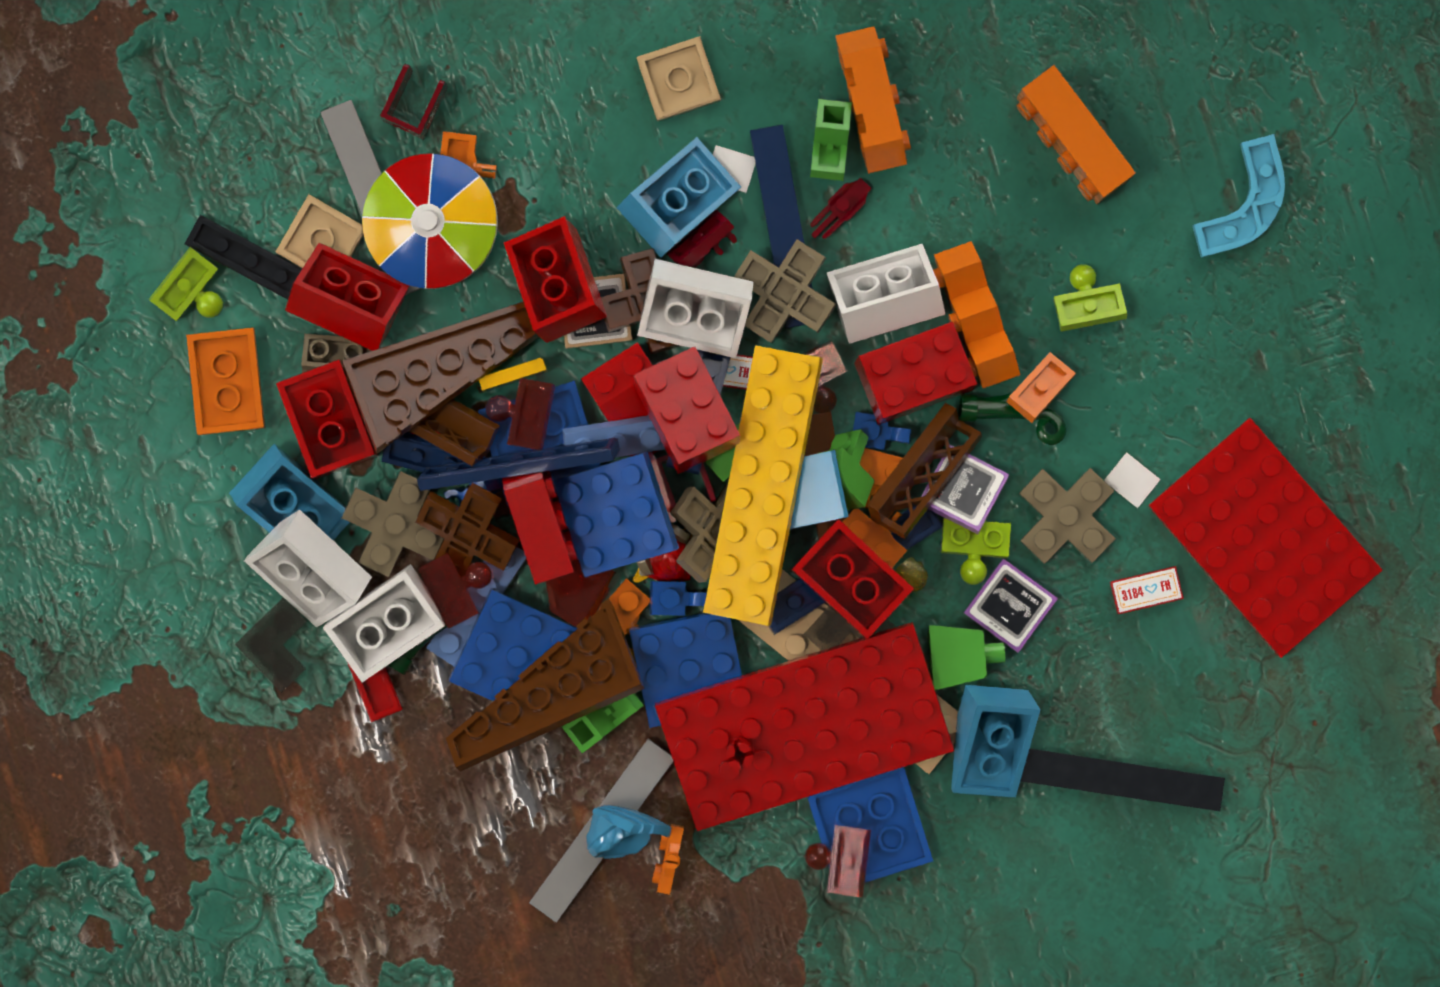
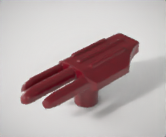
[810,177,872,239]

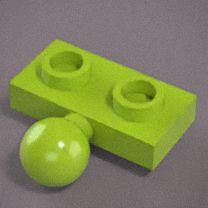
[149,247,223,321]
[1054,264,1127,332]
[941,518,1011,585]

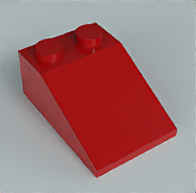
[581,342,660,456]
[276,359,378,480]

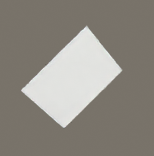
[713,145,756,193]
[1104,452,1160,508]

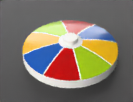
[362,154,498,289]

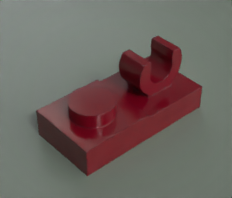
[666,210,737,268]

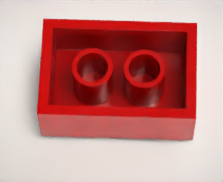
[504,216,607,343]
[854,322,977,425]
[634,346,740,474]
[502,471,578,584]
[791,519,914,639]

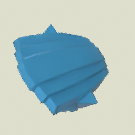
[586,805,672,859]

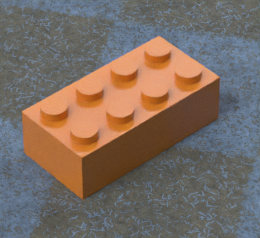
[1016,65,1136,204]

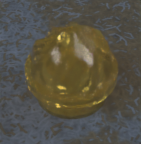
[895,557,928,592]

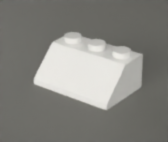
[826,244,945,344]
[637,259,753,358]
[244,510,372,628]
[323,564,445,682]

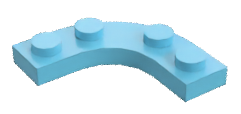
[1192,134,1285,258]

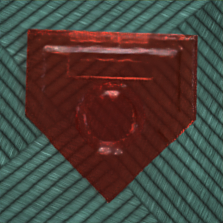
[545,556,616,627]

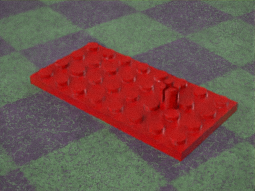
[655,622,954,831]

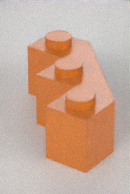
[835,26,911,174]
[933,241,1020,388]

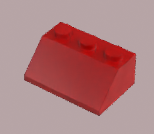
[285,243,410,351]

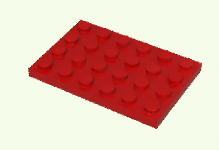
[1147,418,1382,658]

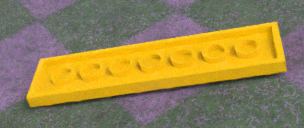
[703,345,823,626]

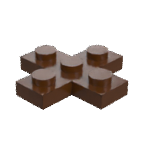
[601,248,680,354]
[415,482,520,579]

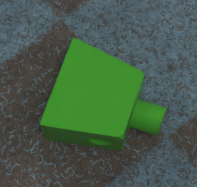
[927,625,1005,690]

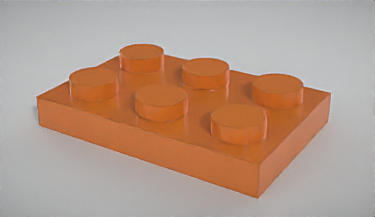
[186,328,265,436]

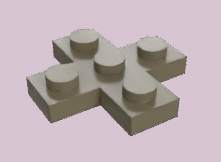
[734,239,837,343]
[1019,468,1116,564]
[341,471,444,577]
[670,483,728,583]

